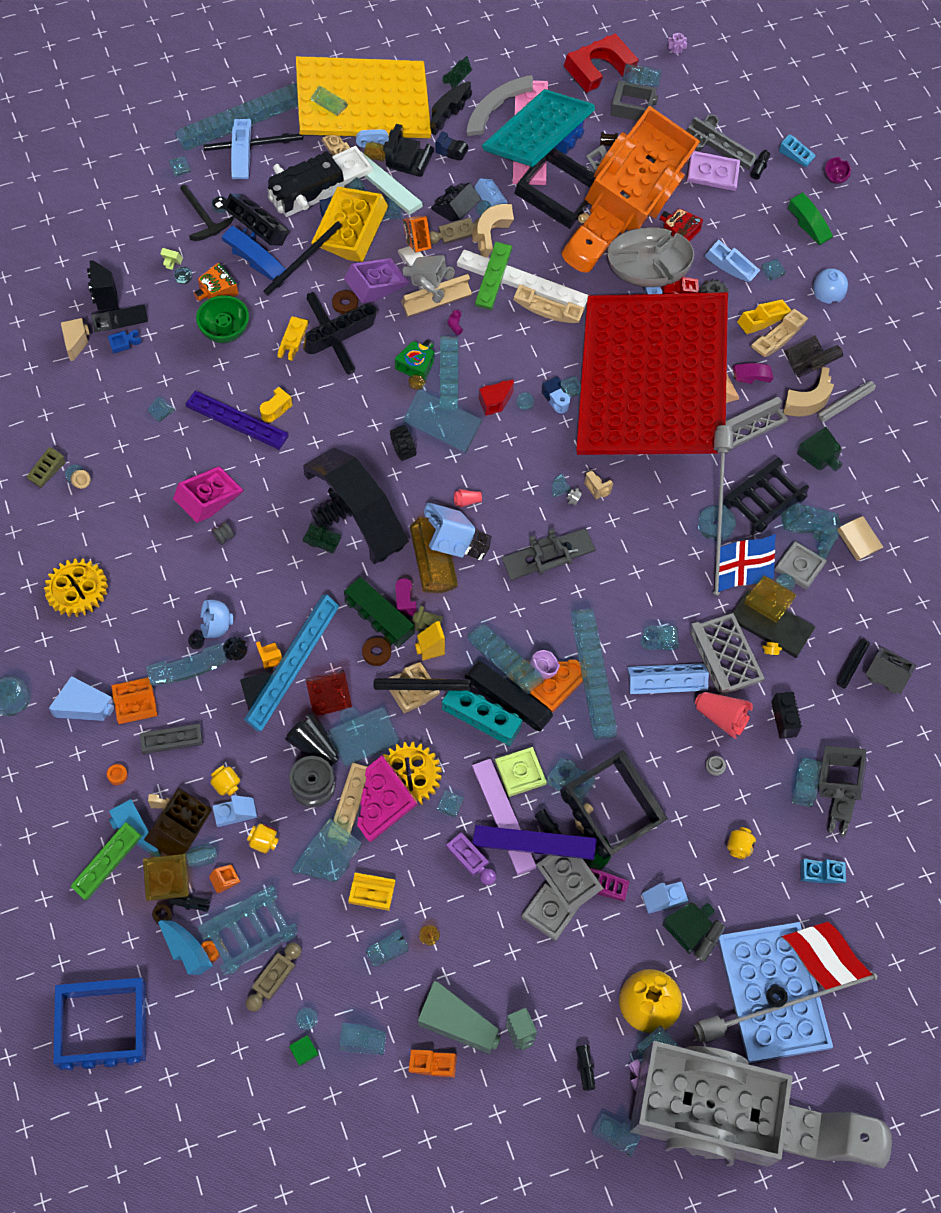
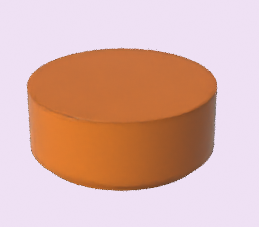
[106,764,128,785]
[201,941,220,963]

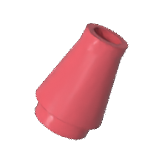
[454,489,482,508]

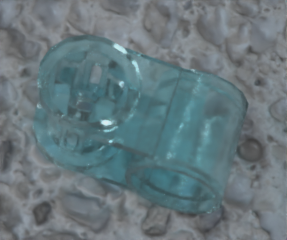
[641,625,679,650]

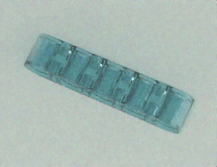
[440,336,458,411]
[467,623,544,694]

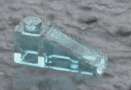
[781,503,841,533]

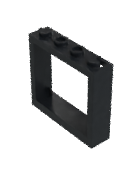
[514,148,596,229]
[560,750,668,860]

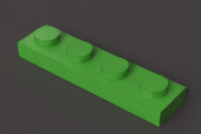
[475,242,512,310]
[70,822,143,900]

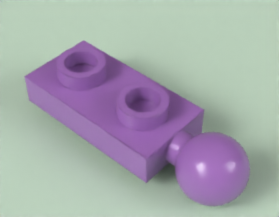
[446,832,496,885]

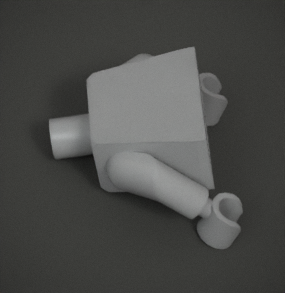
[403,255,455,303]

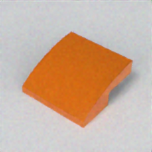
[111,677,158,725]

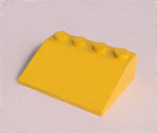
[311,186,388,262]

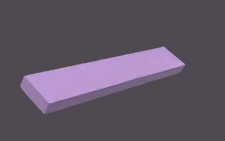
[472,759,536,875]

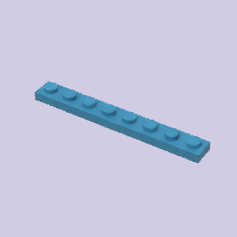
[244,594,339,731]

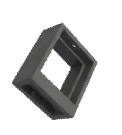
[611,81,659,121]
[819,746,867,800]

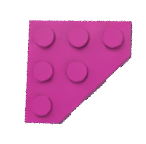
[357,756,418,842]

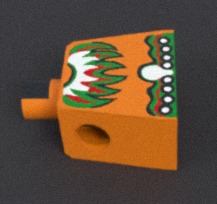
[403,216,432,252]
[194,263,239,301]

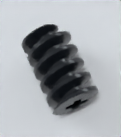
[311,497,352,530]

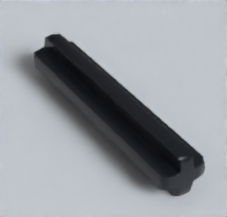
[837,639,870,688]

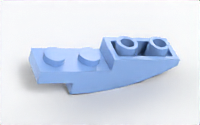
[231,119,252,179]

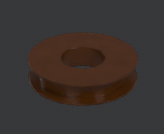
[332,290,358,314]
[362,637,391,666]

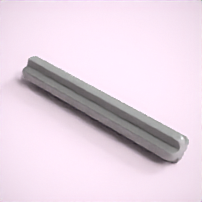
[817,381,876,422]

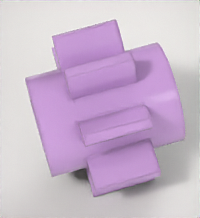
[667,33,687,54]

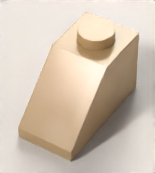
[61,318,90,361]

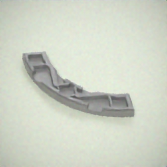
[467,75,533,136]

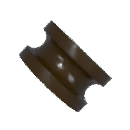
[152,905,172,925]

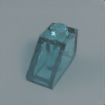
[339,1023,386,1055]

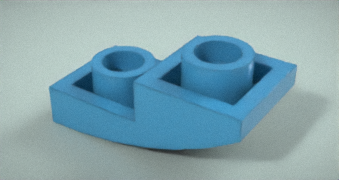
[800,859,846,883]

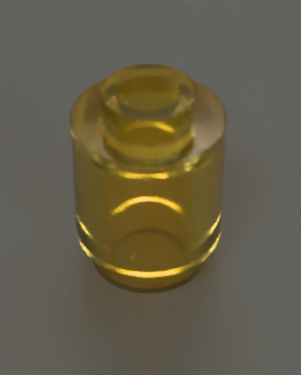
[364,141,385,162]

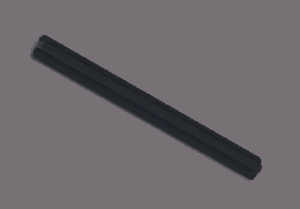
[306,292,355,375]

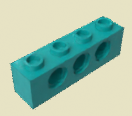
[442,691,523,747]

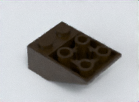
[144,787,212,862]

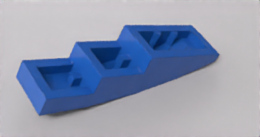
[222,225,286,280]

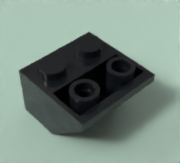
[431,183,481,222]
[87,260,119,310]

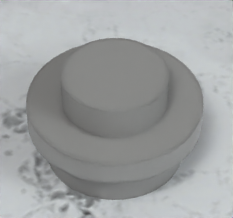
[566,488,582,505]
[706,756,726,776]

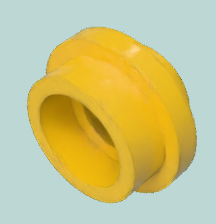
[762,642,782,655]

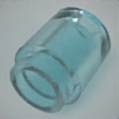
[186,843,218,868]

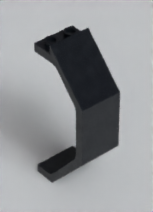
[303,448,409,564]

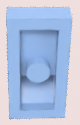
[213,795,257,827]
[641,881,688,914]

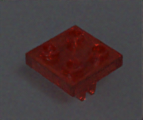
[305,670,352,716]

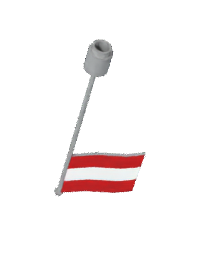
[693,922,878,1043]

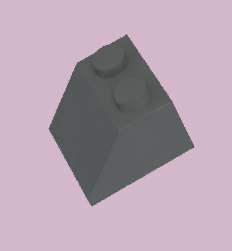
[865,646,916,694]

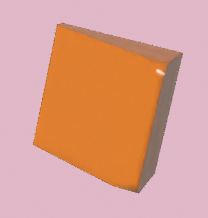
[209,864,240,893]

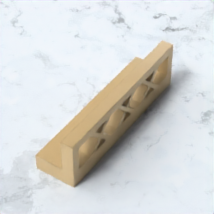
[401,274,472,318]

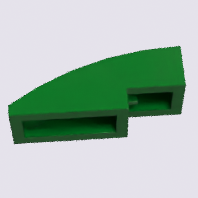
[788,192,833,245]

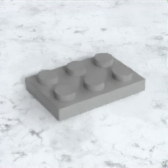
[536,855,604,913]

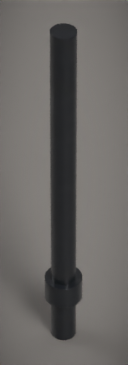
[203,133,303,151]
[263,221,342,296]

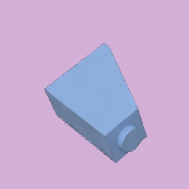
[49,676,115,721]

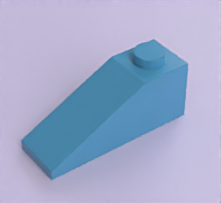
[108,799,161,859]

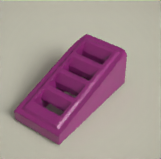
[590,868,630,902]

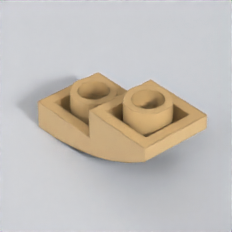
[321,135,350,156]

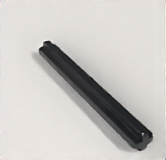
[373,678,471,691]

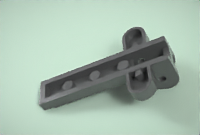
[687,114,758,170]

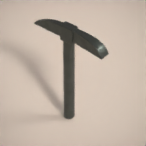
[180,185,234,241]

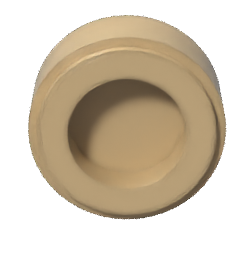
[70,470,90,489]

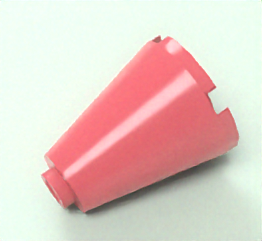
[695,692,753,739]

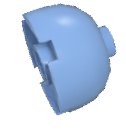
[812,268,848,304]
[200,600,233,638]

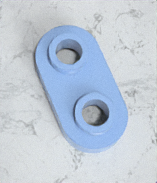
[356,129,389,148]

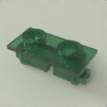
[442,56,472,89]

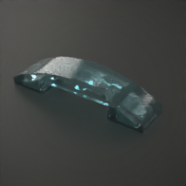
[146,643,227,685]

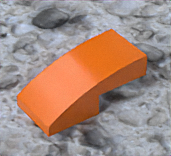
[409,1050,457,1078]

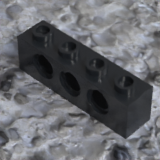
[223,193,289,246]

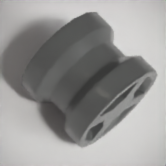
[211,521,234,545]

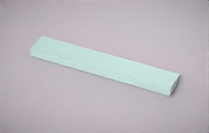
[361,152,423,215]

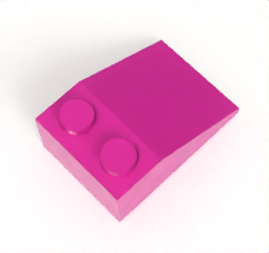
[173,466,243,523]

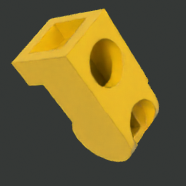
[260,387,292,423]

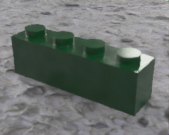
[344,577,415,648]

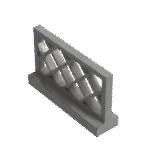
[690,613,765,696]

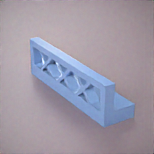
[627,663,709,694]

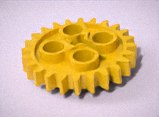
[44,558,108,617]
[383,742,442,805]

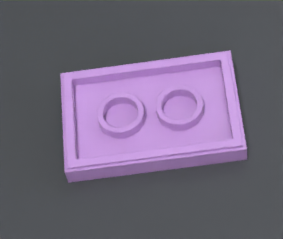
[687,151,740,191]

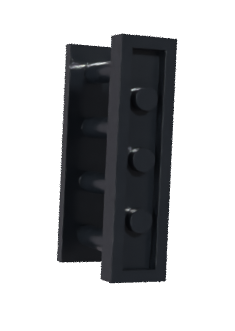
[722,457,809,536]

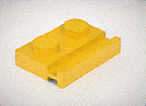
[348,873,396,911]

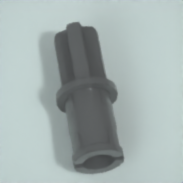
[694,920,725,962]

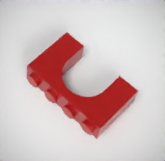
[563,33,639,93]

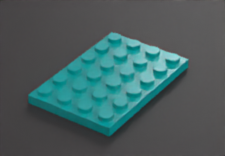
[482,89,595,167]

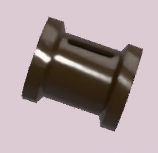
[600,132,618,146]

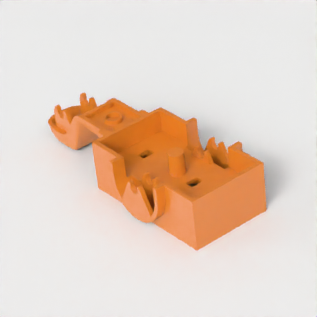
[562,106,700,273]

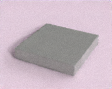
[775,541,827,590]
[521,883,579,942]

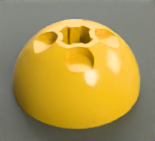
[619,969,682,1033]

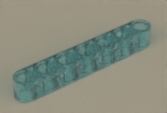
[571,608,617,740]

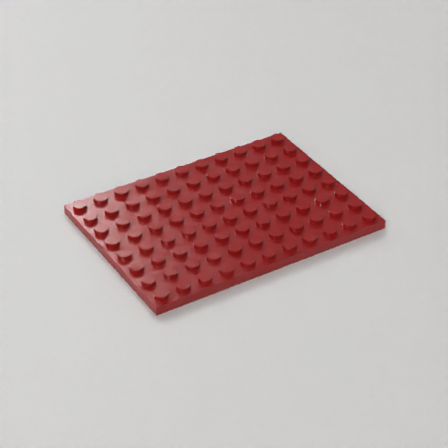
[576,292,728,455]

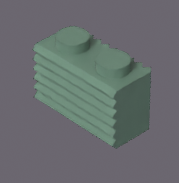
[506,1008,537,1050]

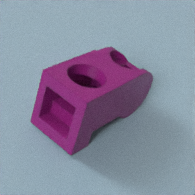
[395,578,417,617]

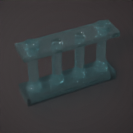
[198,885,298,975]

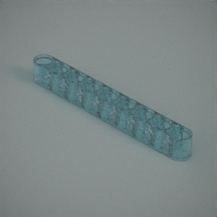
[175,82,298,150]

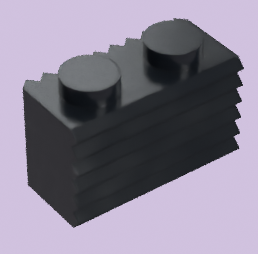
[771,692,802,739]

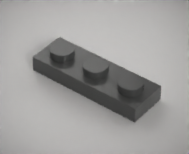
[140,724,203,754]

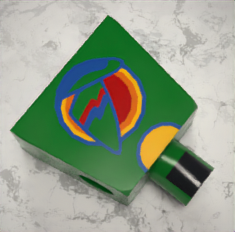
[395,340,435,383]

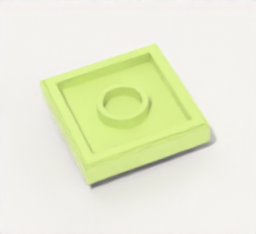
[495,747,547,797]

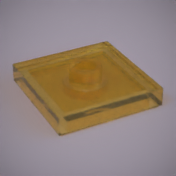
[744,576,797,623]

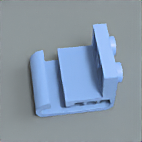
[424,503,475,558]

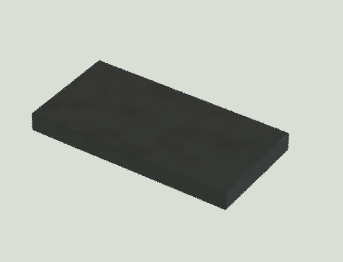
[729,589,815,658]

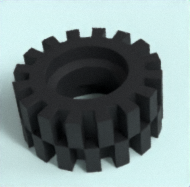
[390,425,416,461]

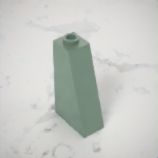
[418,981,501,1054]

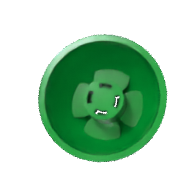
[196,296,249,343]

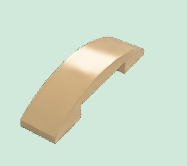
[513,284,584,323]
[751,308,808,357]

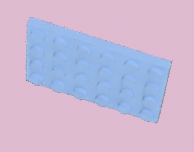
[718,922,833,1063]

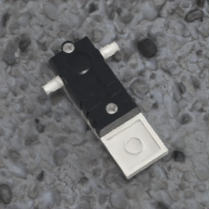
[268,146,373,217]

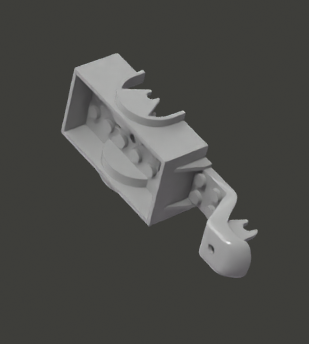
[629,1041,892,1169]

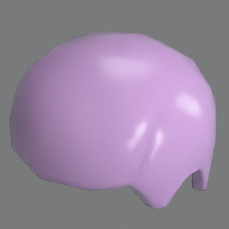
[530,650,560,679]

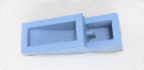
[704,239,760,283]

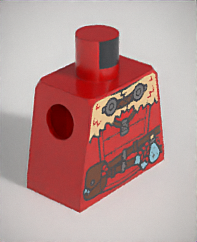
[660,209,703,242]

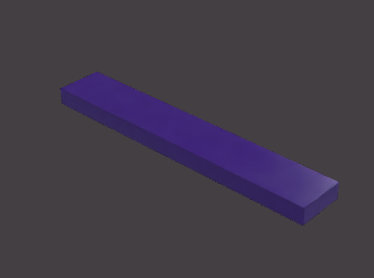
[186,391,289,450]
[472,825,597,860]

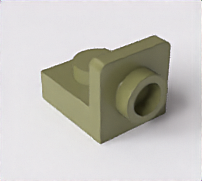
[412,606,443,632]

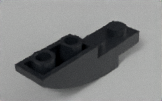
[430,81,472,135]

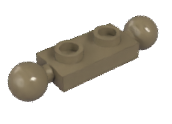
[429,218,480,245]
[245,942,302,1012]

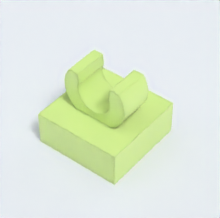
[160,248,183,270]

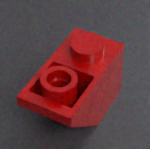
[479,379,514,416]

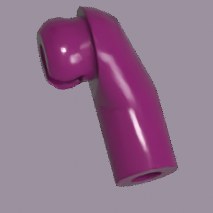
[447,310,463,336]

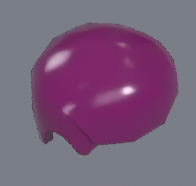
[825,157,851,184]

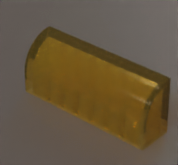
[409,517,458,593]

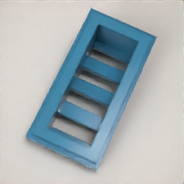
[779,134,816,167]

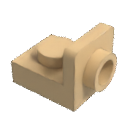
[584,471,613,499]

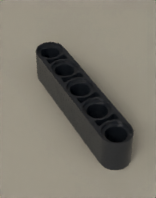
[303,304,377,354]
[465,661,553,732]

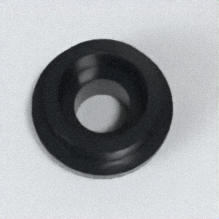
[766,986,788,1008]

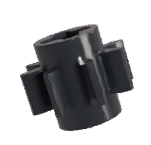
[223,637,247,661]

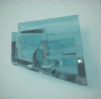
[292,819,362,882]

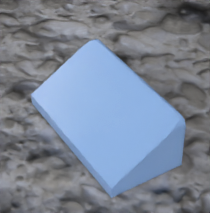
[475,178,508,208]

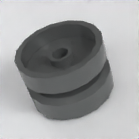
[289,756,336,808]

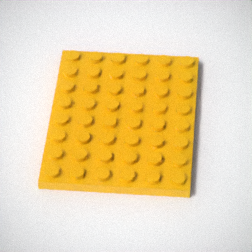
[296,56,431,138]

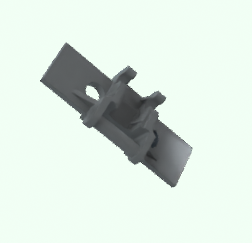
[502,528,596,581]

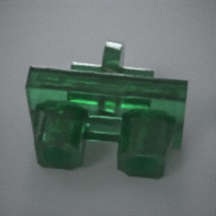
[302,524,341,553]

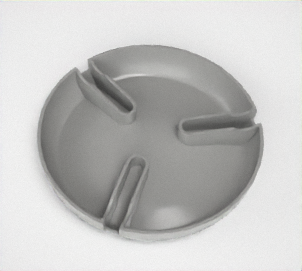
[608,227,694,287]

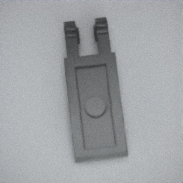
[828,780,856,837]

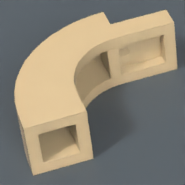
[472,204,514,258]
[783,367,834,417]

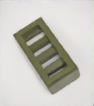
[27,447,66,488]

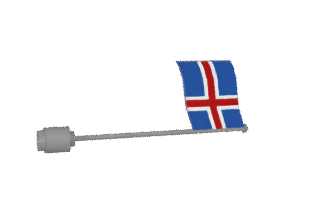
[713,425,776,596]

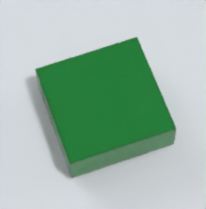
[289,1035,319,1067]

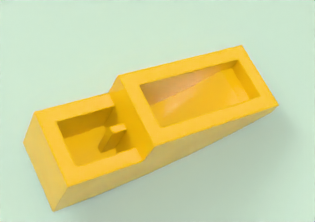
[737,299,792,334]

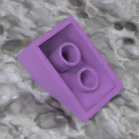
[344,258,409,303]

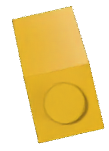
[414,621,445,661]

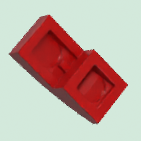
[661,277,699,294]

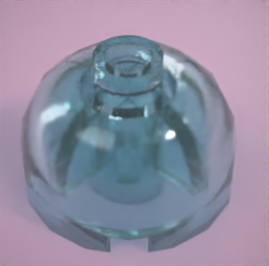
[0,675,31,716]

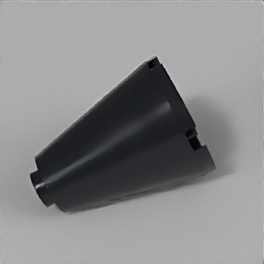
[285,711,339,766]

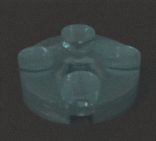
[698,505,736,541]

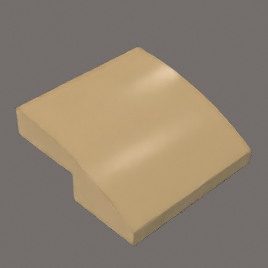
[837,516,883,561]
[389,662,440,714]

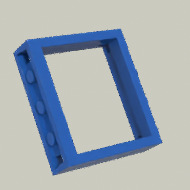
[53,978,146,1071]

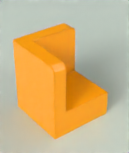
[256,641,282,670]

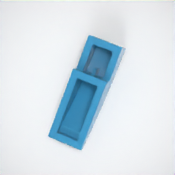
[158,920,213,975]

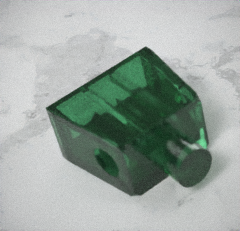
[797,427,843,471]
[662,902,715,955]

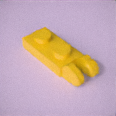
[277,316,309,361]

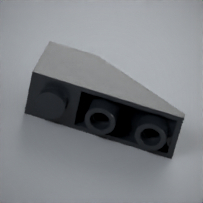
[91,304,148,332]

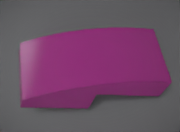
[733,363,773,384]

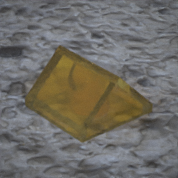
[143,854,189,901]

